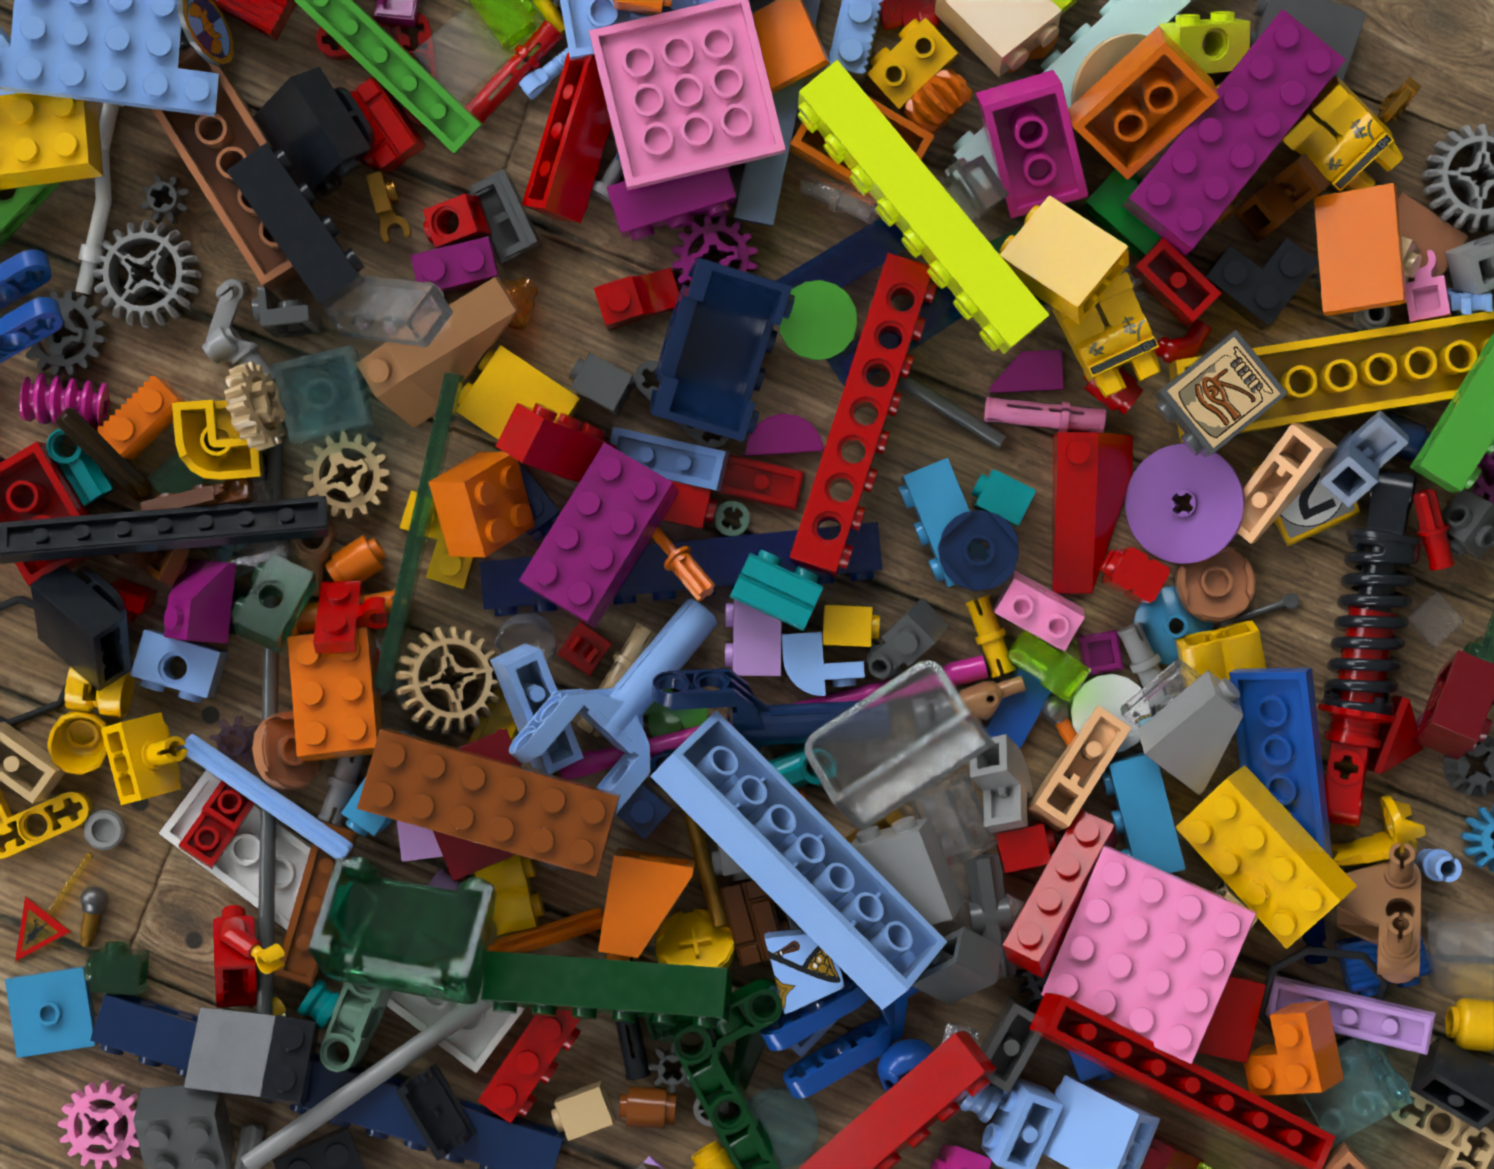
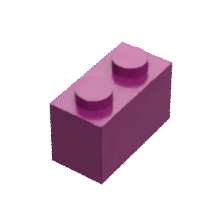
[410,237,502,300]

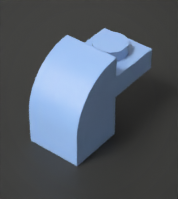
[781,632,865,696]

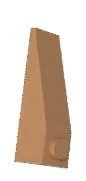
[356,276,519,428]

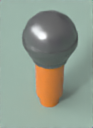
[1041,696,1077,747]

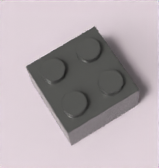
[133,1085,235,1169]

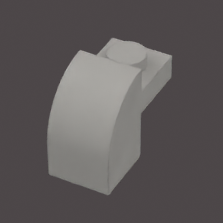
[969,734,1033,833]

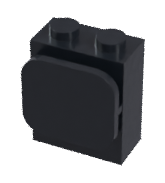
[253,67,375,196]
[30,565,131,691]

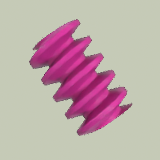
[19,373,110,429]

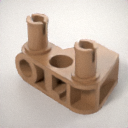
[1337,843,1421,984]

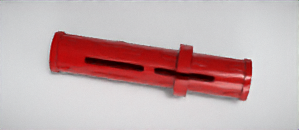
[465,20,563,124]

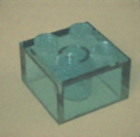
[272,345,376,445]

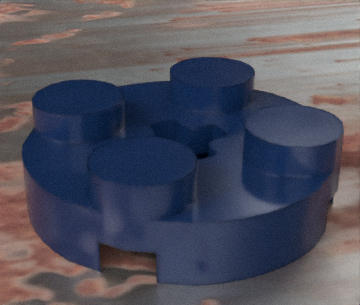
[937,510,1019,591]

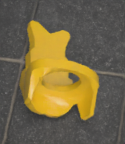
[1331,795,1426,866]

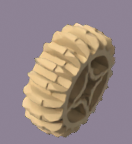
[394,626,501,734]

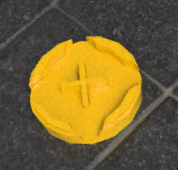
[656,909,734,968]

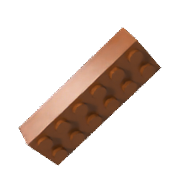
[357,728,621,877]

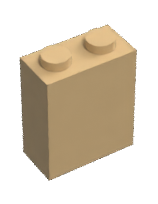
[934,0,1062,77]

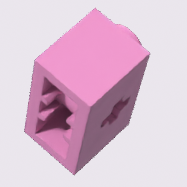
[994,570,1085,652]

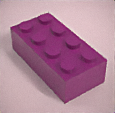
[519,442,679,628]

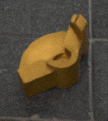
[1377,76,1422,125]

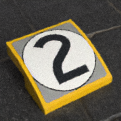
[1252,436,1360,547]

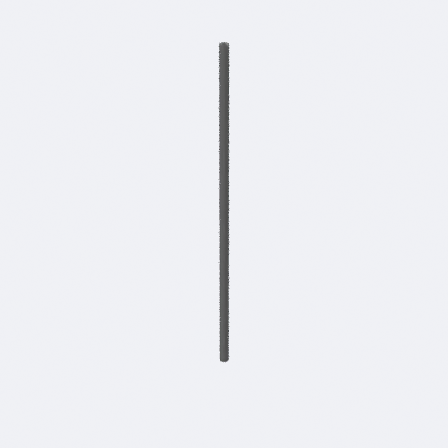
[256,423,283,1015]

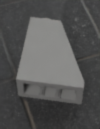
[1138,670,1244,795]

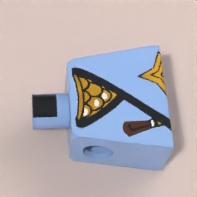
[764,929,845,1014]

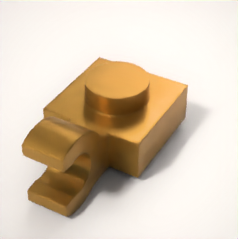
[365,171,412,245]

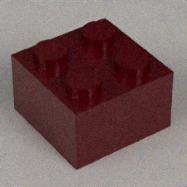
[1413,650,1494,760]

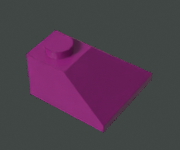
[164,558,236,644]

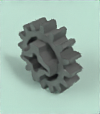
[25,290,109,376]

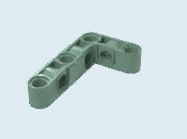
[319,883,497,1072]

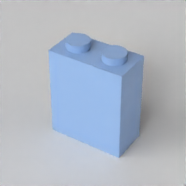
[1042,1075,1160,1169]

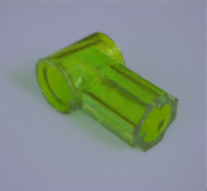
[1006,629,1091,703]

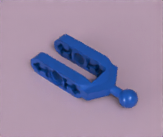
[0,249,63,363]
[760,974,920,1099]

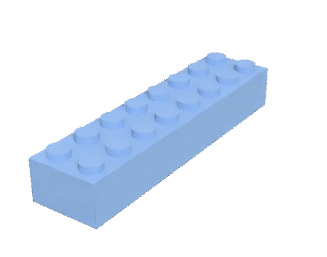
[650,710,947,1010]

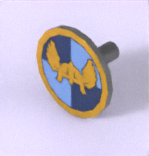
[178,0,234,67]

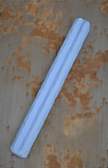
[180,734,353,861]

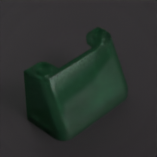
[308,857,497,1005]

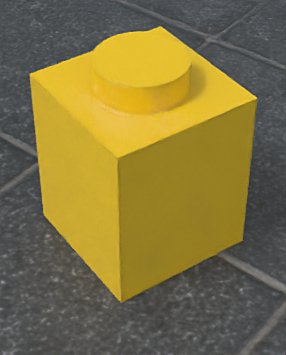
[822,605,880,647]

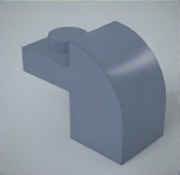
[1320,410,1409,508]

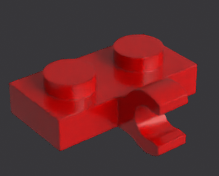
[313,581,389,653]

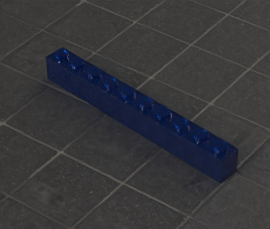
[479,522,882,617]

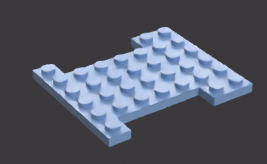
[0,0,219,117]

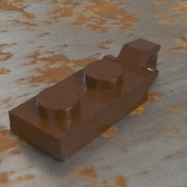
[141,478,254,511]

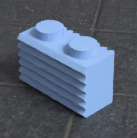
[827,0,883,84]

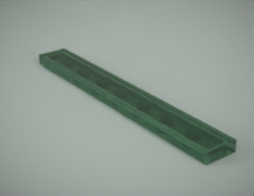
[374,372,464,690]

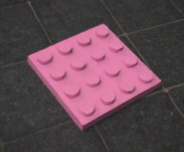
[589,0,786,191]
[1041,845,1257,1064]

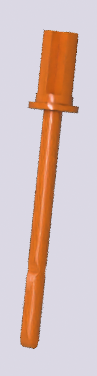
[652,526,716,601]

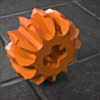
[904,68,973,134]

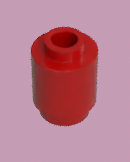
[1082,367,1144,415]

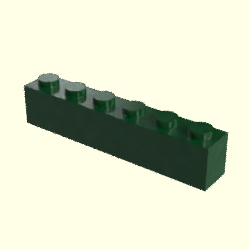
[481,951,733,1029]

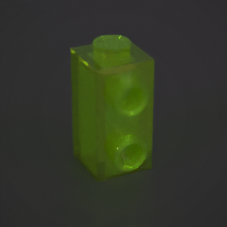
[467,0,537,52]

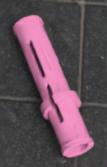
[984,396,1106,433]

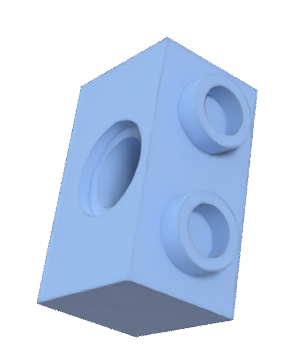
[130,629,228,703]

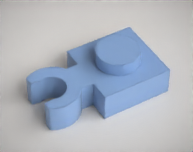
[1447,287,1493,316]

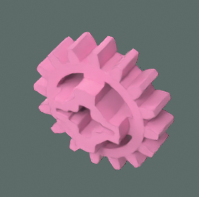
[58,1080,140,1169]

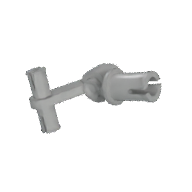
[202,279,279,381]

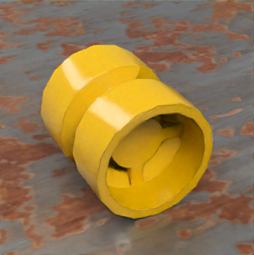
[64,666,135,718]

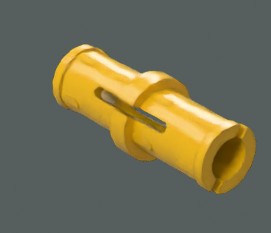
[965,595,1016,678]

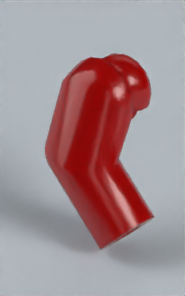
[1155,319,1212,363]

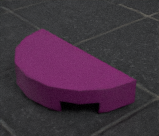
[745,413,824,456]

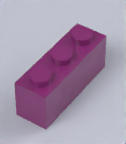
[607,167,737,241]

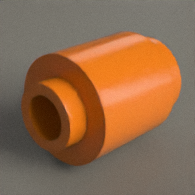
[325,535,387,583]

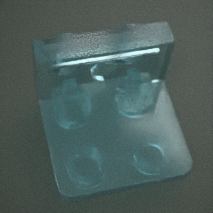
[1301,1038,1413,1144]

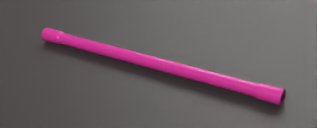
[560,655,988,780]

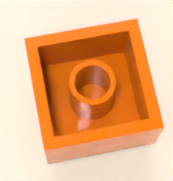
[428,452,535,558]

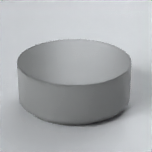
[84,809,127,850]

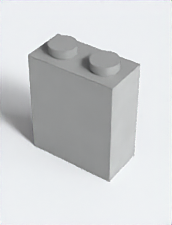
[851,816,963,925]

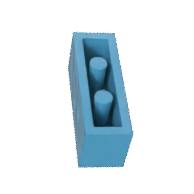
[898,458,988,587]
[1101,752,1186,873]

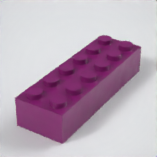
[1122,9,1346,256]

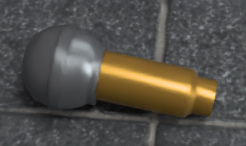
[79,886,108,947]

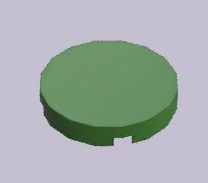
[778,280,858,360]

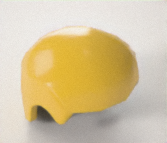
[47,711,108,775]

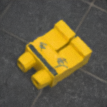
[1282,75,1403,192]
[1052,272,1160,398]

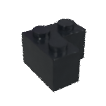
[1204,238,1318,331]

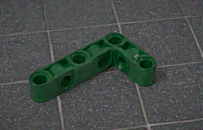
[673,979,783,1169]

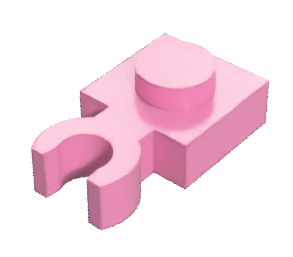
[1405,250,1452,323]

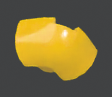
[172,399,263,480]

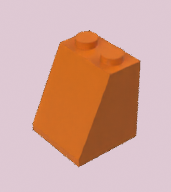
[598,848,696,961]

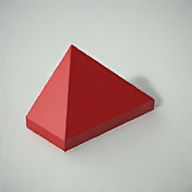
[1367,695,1423,774]

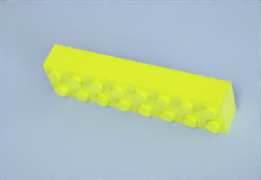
[797,60,1049,354]

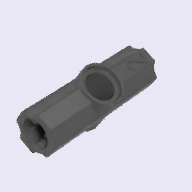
[964,853,1016,979]

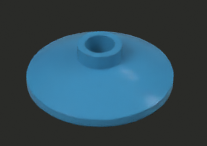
[1133,586,1213,666]

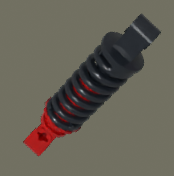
[1318,470,1424,828]

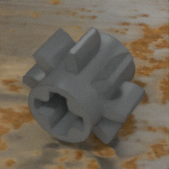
[140,175,192,225]
[648,1040,691,1093]

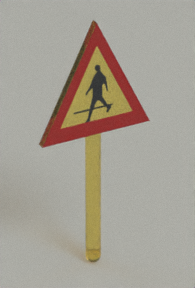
[15,852,93,962]

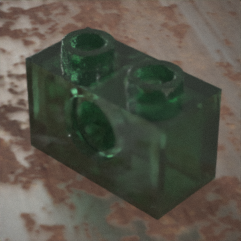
[231,553,317,654]

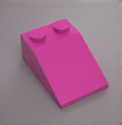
[976,70,1088,219]

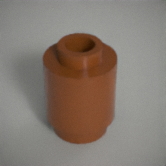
[619,1086,677,1129]

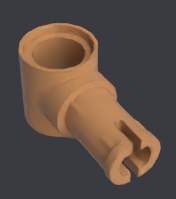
[294,518,337,596]

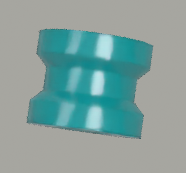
[297,979,340,1030]

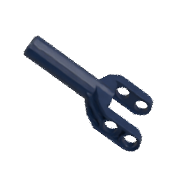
[649,668,890,786]

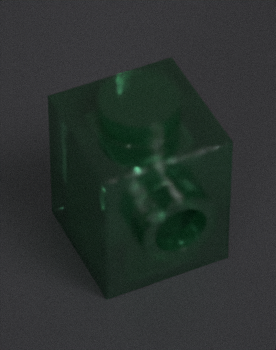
[85,941,150,995]

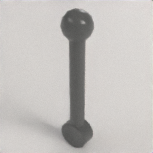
[1219,593,1299,627]

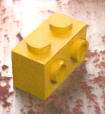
[867,17,961,110]

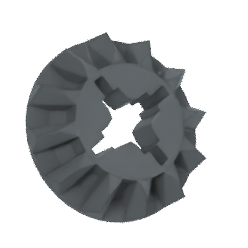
[1442,735,1494,796]

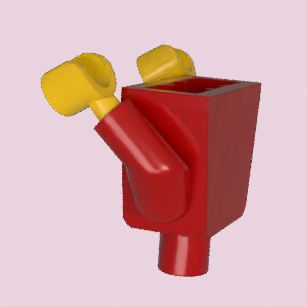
[213,905,286,1017]

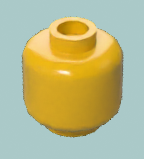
[1445,998,1494,1052]

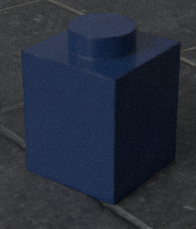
[616,781,673,840]

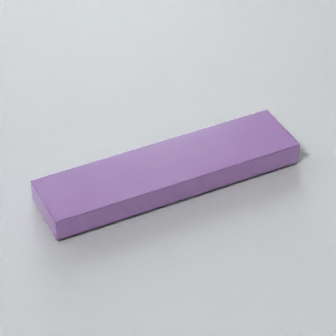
[1266,975,1436,1055]

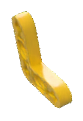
[0,788,94,859]

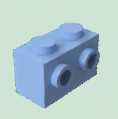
[981,1078,1064,1169]

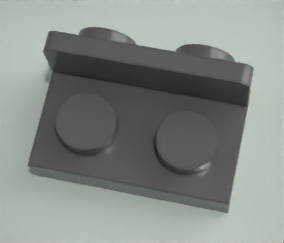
[252,286,323,339]

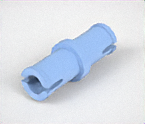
[1416,848,1462,882]

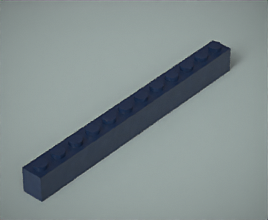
[90,989,565,1169]

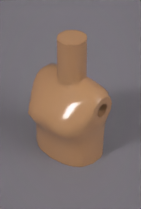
[951,676,1026,723]

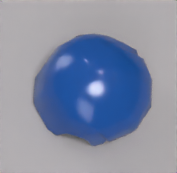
[877,1039,934,1092]

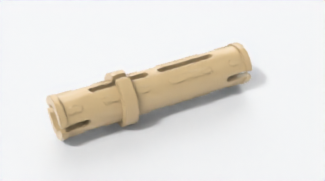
[577,622,658,737]

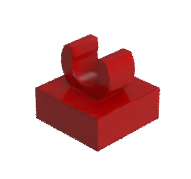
[111,578,157,625]
[557,621,613,676]

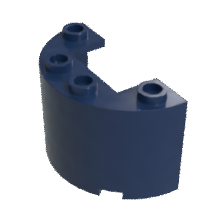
[650,258,795,442]

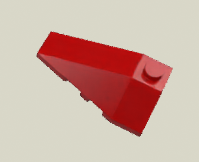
[1052,432,1133,594]

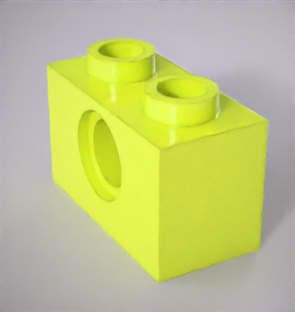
[1160,11,1250,74]

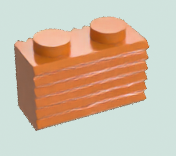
[98,376,187,460]

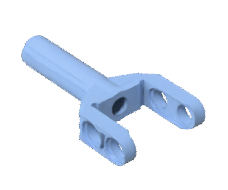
[509,599,717,815]

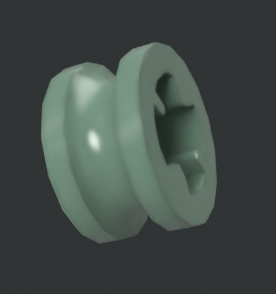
[715,501,750,537]

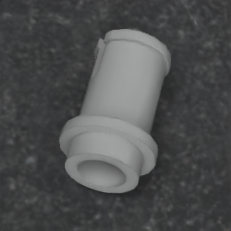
[1353,306,1391,331]

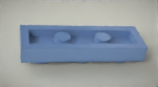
[610,427,729,492]

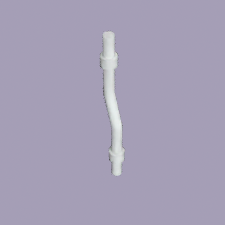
[75,103,124,295]

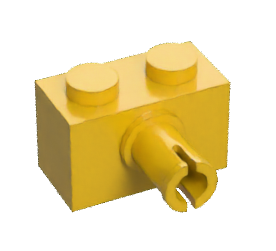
[100,712,187,805]

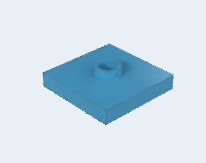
[5,965,99,1058]

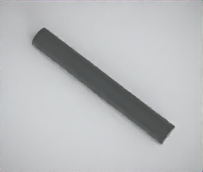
[898,375,1006,449]

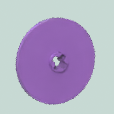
[1125,444,1245,564]

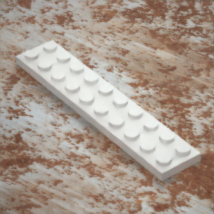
[159,770,525,1073]

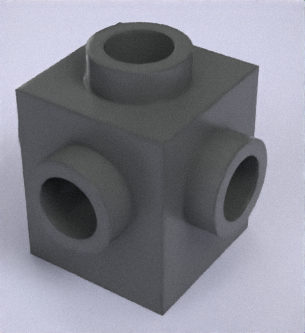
[1442,489,1494,560]

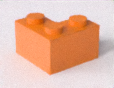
[1244,1000,1344,1096]

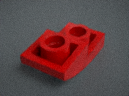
[178,780,255,869]

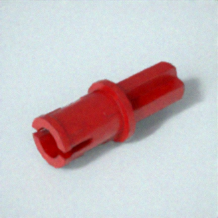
[1412,489,1455,571]

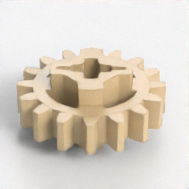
[224,361,286,451]
[303,432,392,519]

